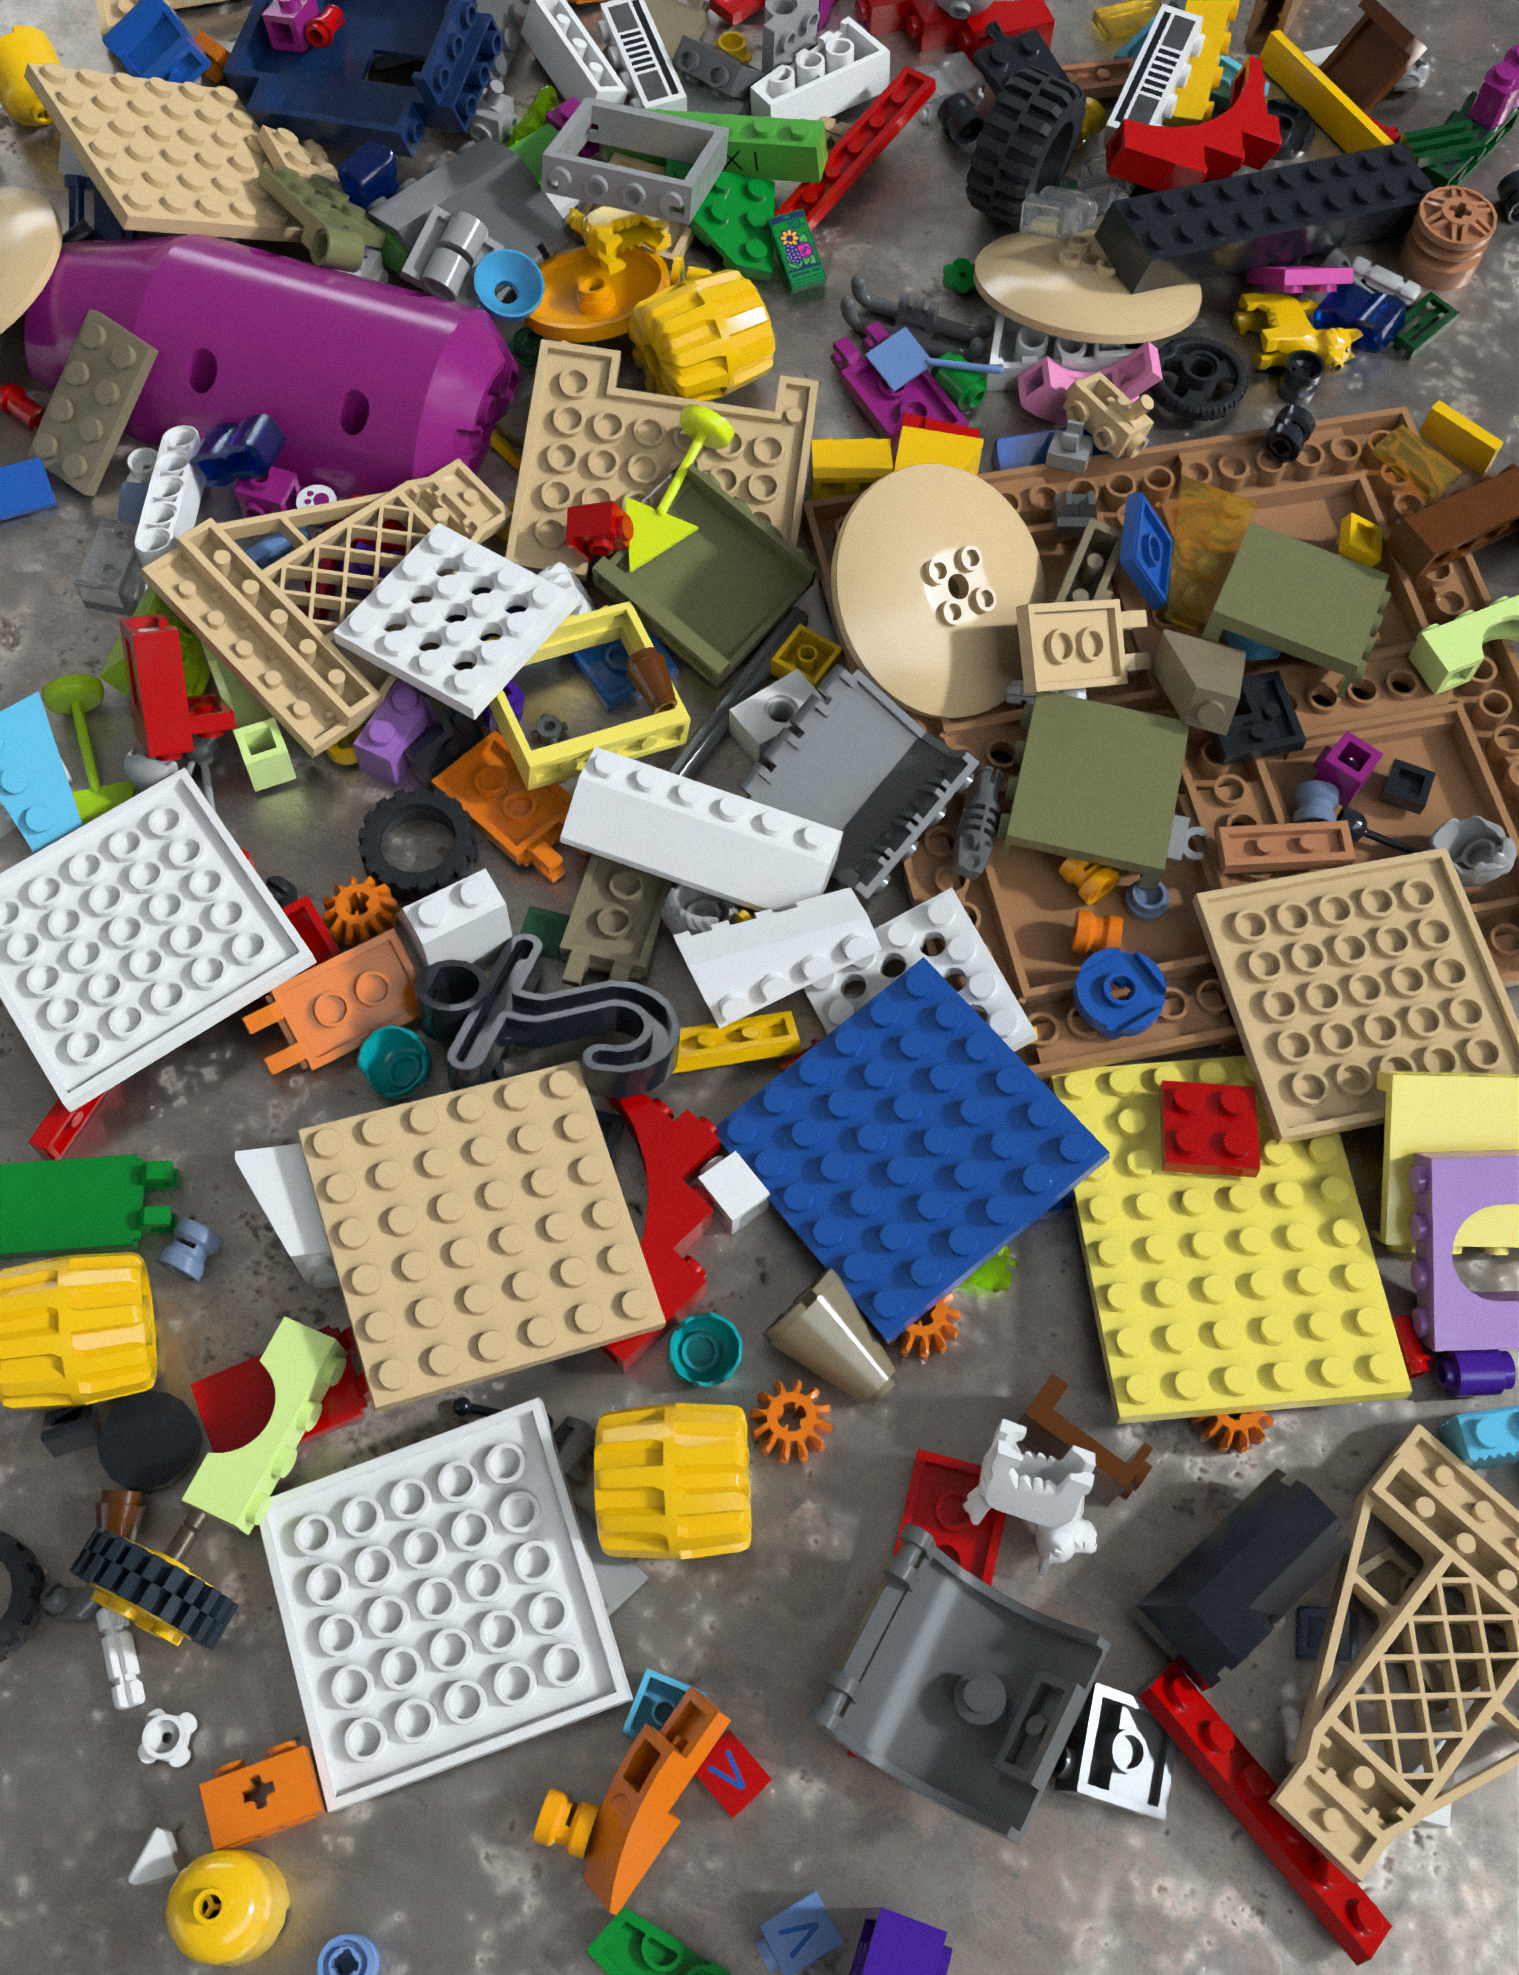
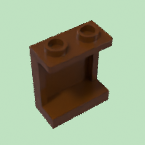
[1316,0,1427,114]
[1017,1373,1153,1507]

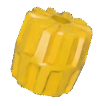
[628,269,775,402]
[0,1252,157,1410]
[594,1403,752,1560]

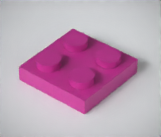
[1247,266,1354,293]

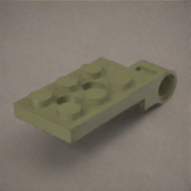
[258,166,386,273]

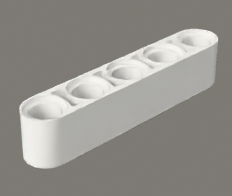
[134,425,208,567]

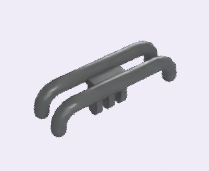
[840,274,995,363]

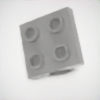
[762,0,820,74]
[399,205,504,307]

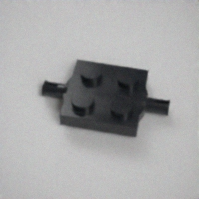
[973,20,1070,98]

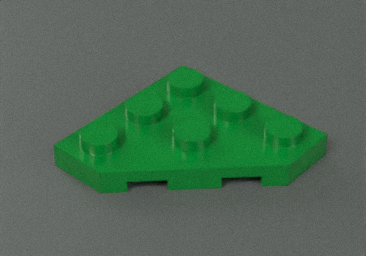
[664,159,775,282]

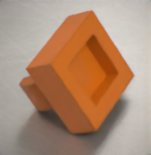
[194,29,231,83]

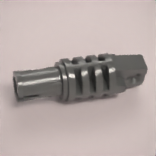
[952,766,1004,880]

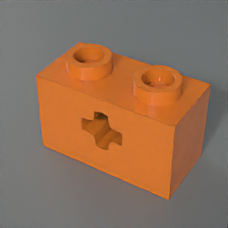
[198,1741,329,1851]

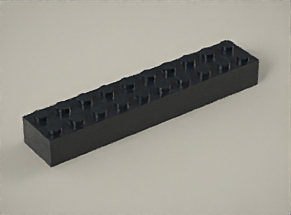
[1094,143,1434,295]

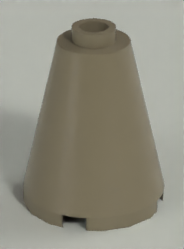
[762,1268,896,1403]

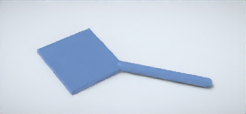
[865,327,1003,392]

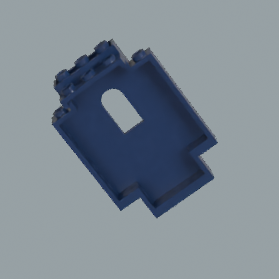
[223,0,504,158]

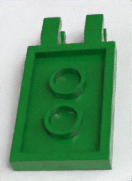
[0,1154,180,1260]

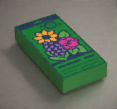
[766,209,827,295]

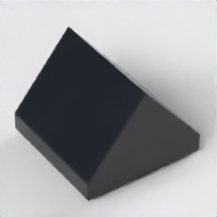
[40,1403,101,1457]

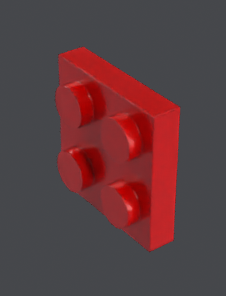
[1159,1080,1260,1178]

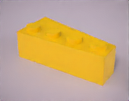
[1161,0,1240,127]

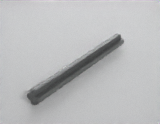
[665,607,809,779]

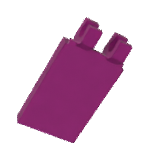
[830,321,969,449]

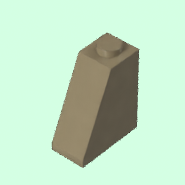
[1151,629,1246,736]

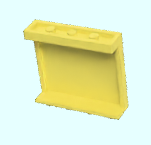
[1370,1070,1519,1255]

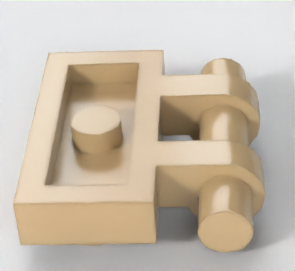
[257,125,341,191]

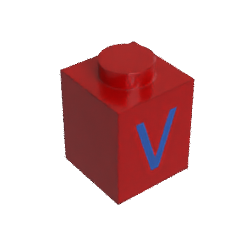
[694,1730,772,1820]

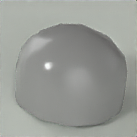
[122,748,195,792]

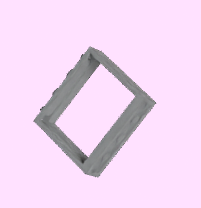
[542,97,729,225]

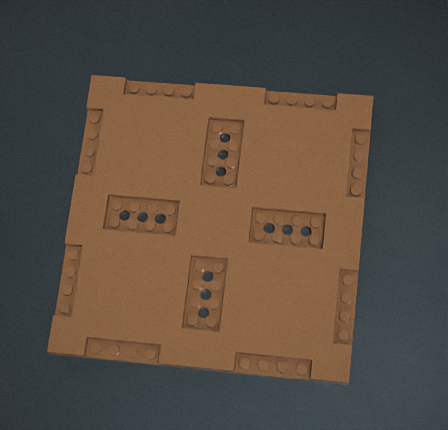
[801,406,1519,1084]

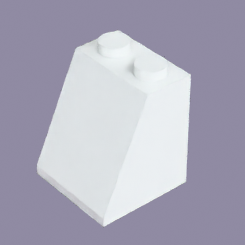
[396,868,512,969]
[234,1143,339,1288]

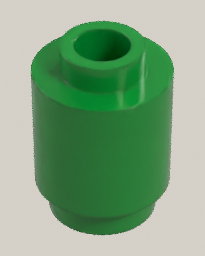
[931,352,987,410]

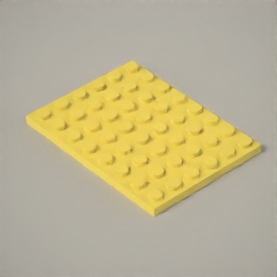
[1049,1056,1412,1424]

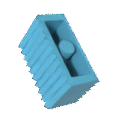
[1438,1405,1519,1471]

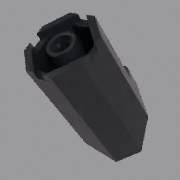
[1128,1468,1352,1692]

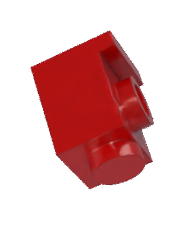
[565,501,634,562]

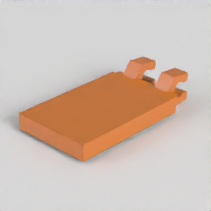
[431,730,590,884]
[241,928,418,1076]

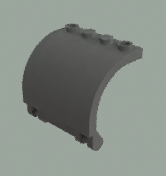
[806,1523,1111,1845]

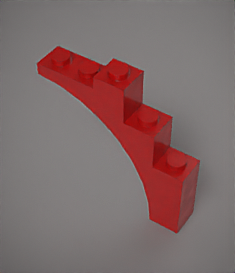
[855,0,1055,68]
[1106,56,1282,191]
[598,1094,720,1374]

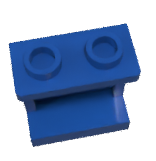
[102,0,212,83]

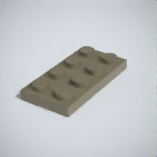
[27,309,159,496]

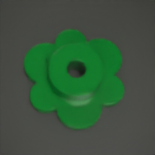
[943,258,976,294]

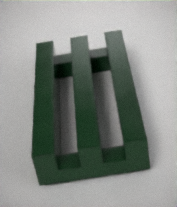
[1400,119,1486,168]
[1380,291,1460,361]

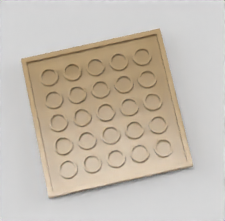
[24,63,304,243]
[1192,847,1519,1145]
[298,1060,666,1413]

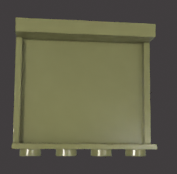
[592,463,817,688]
[1201,522,1391,699]
[996,692,1190,890]

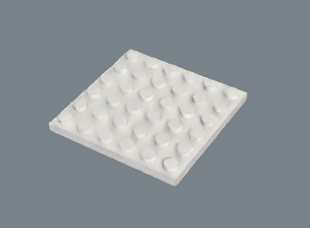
[0,767,317,1113]
[259,1397,633,1812]

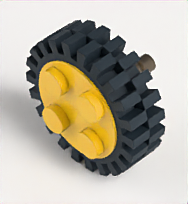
[69,1507,239,1650]

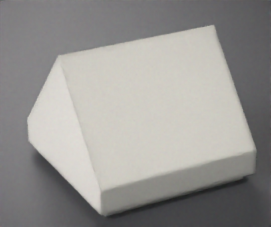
[128,1827,188,1886]

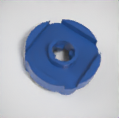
[1072,948,1166,1040]

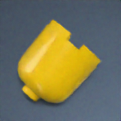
[0,25,62,127]
[165,1849,290,1967]

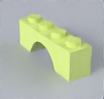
[1408,595,1519,695]
[200,640,297,792]
[182,1316,348,1536]

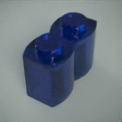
[337,139,400,216]
[1314,284,1406,354]
[189,414,287,487]

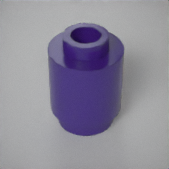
[1436,1349,1516,1397]

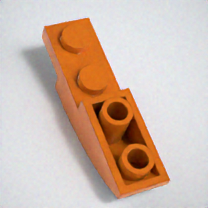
[584,1686,731,1916]

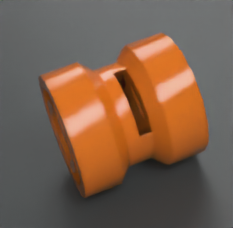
[1070,909,1123,955]

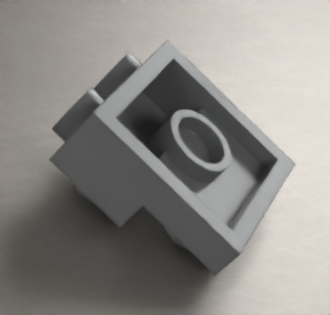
[672,35,768,102]
[1052,1683,1177,1821]

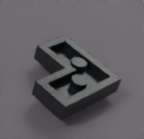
[1209,670,1307,765]
[404,691,491,789]

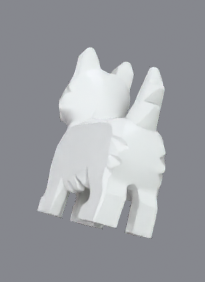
[963,1419,1097,1576]

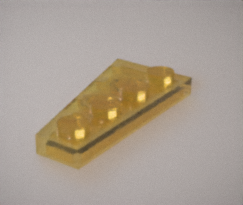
[1164,475,1258,634]

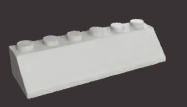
[560,747,843,912]

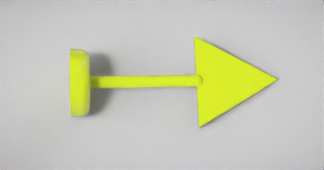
[625,404,735,573]

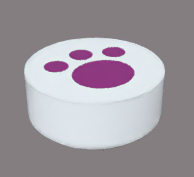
[296,485,337,526]

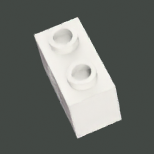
[729,669,825,765]

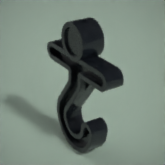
[414,933,681,1099]

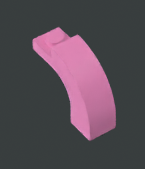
[1017,342,1163,424]

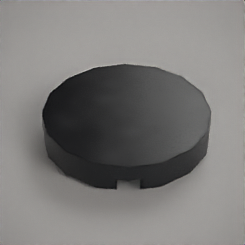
[1267,99,1316,161]
[97,1391,202,1493]

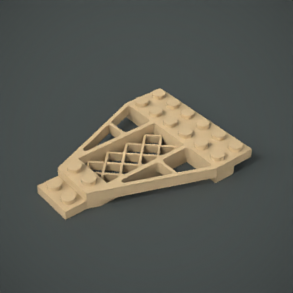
[142,458,513,758]
[1268,1423,1519,1883]

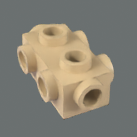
[1062,371,1154,458]

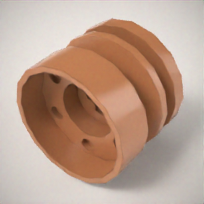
[1399,185,1498,291]

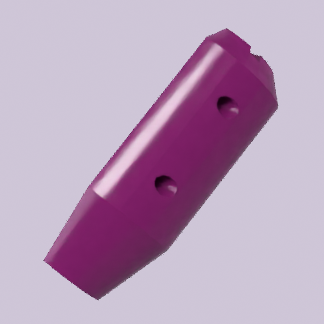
[24,234,522,499]

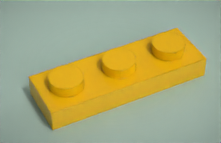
[672,1011,801,1073]

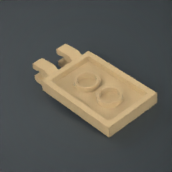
[1016,599,1151,694]

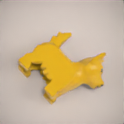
[566,206,671,275]
[1232,292,1363,374]

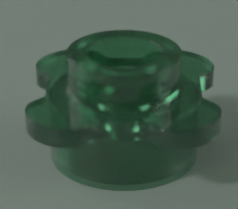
[507,327,544,368]

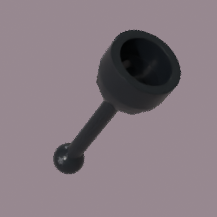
[1337,806,1428,854]

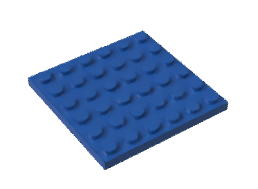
[715,957,1110,1344]

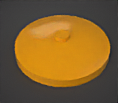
[523,245,671,342]

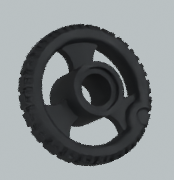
[1150,336,1248,422]

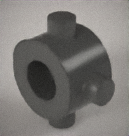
[531,714,568,746]

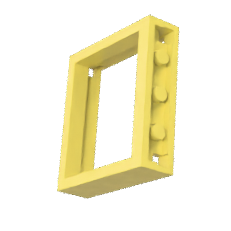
[472,601,691,791]

